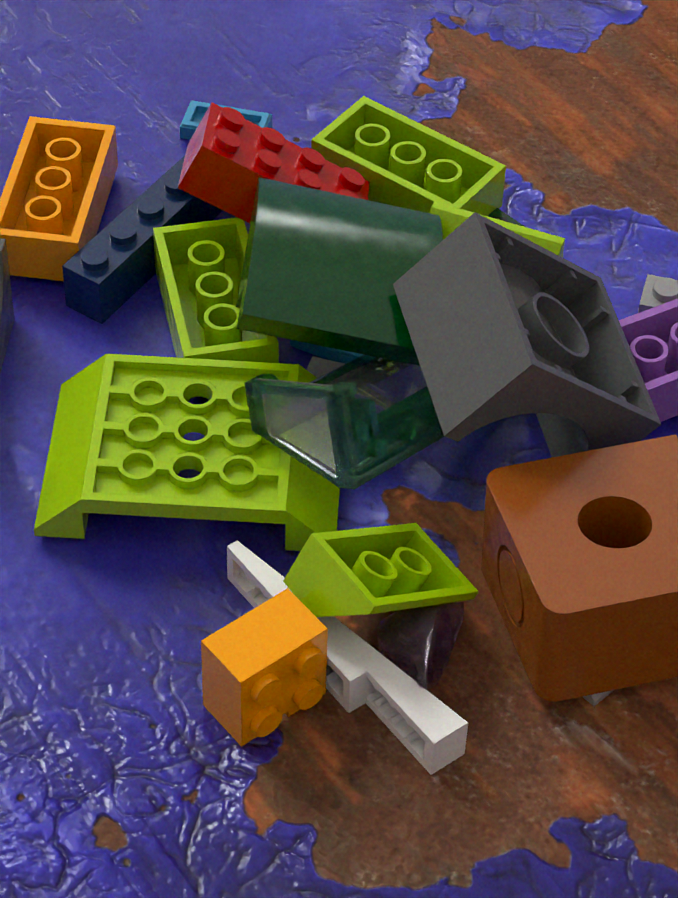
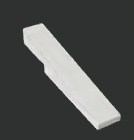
[227,540,468,775]

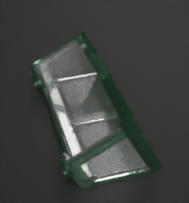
[244,355,445,489]

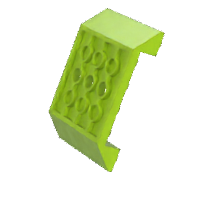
[34,354,346,551]

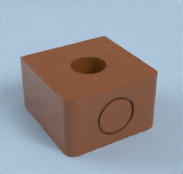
[481,434,678,702]

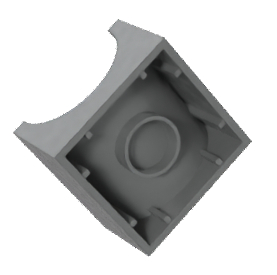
[393,212,662,457]

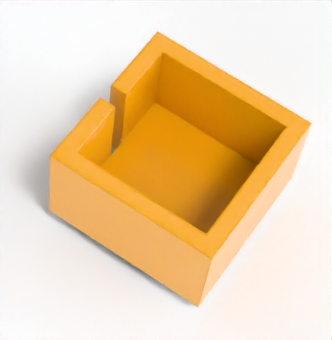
[201,588,328,747]

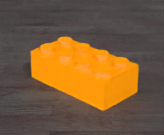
[0,116,118,281]

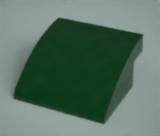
[236,177,443,366]

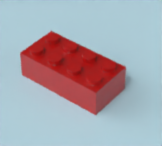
[178,102,370,223]

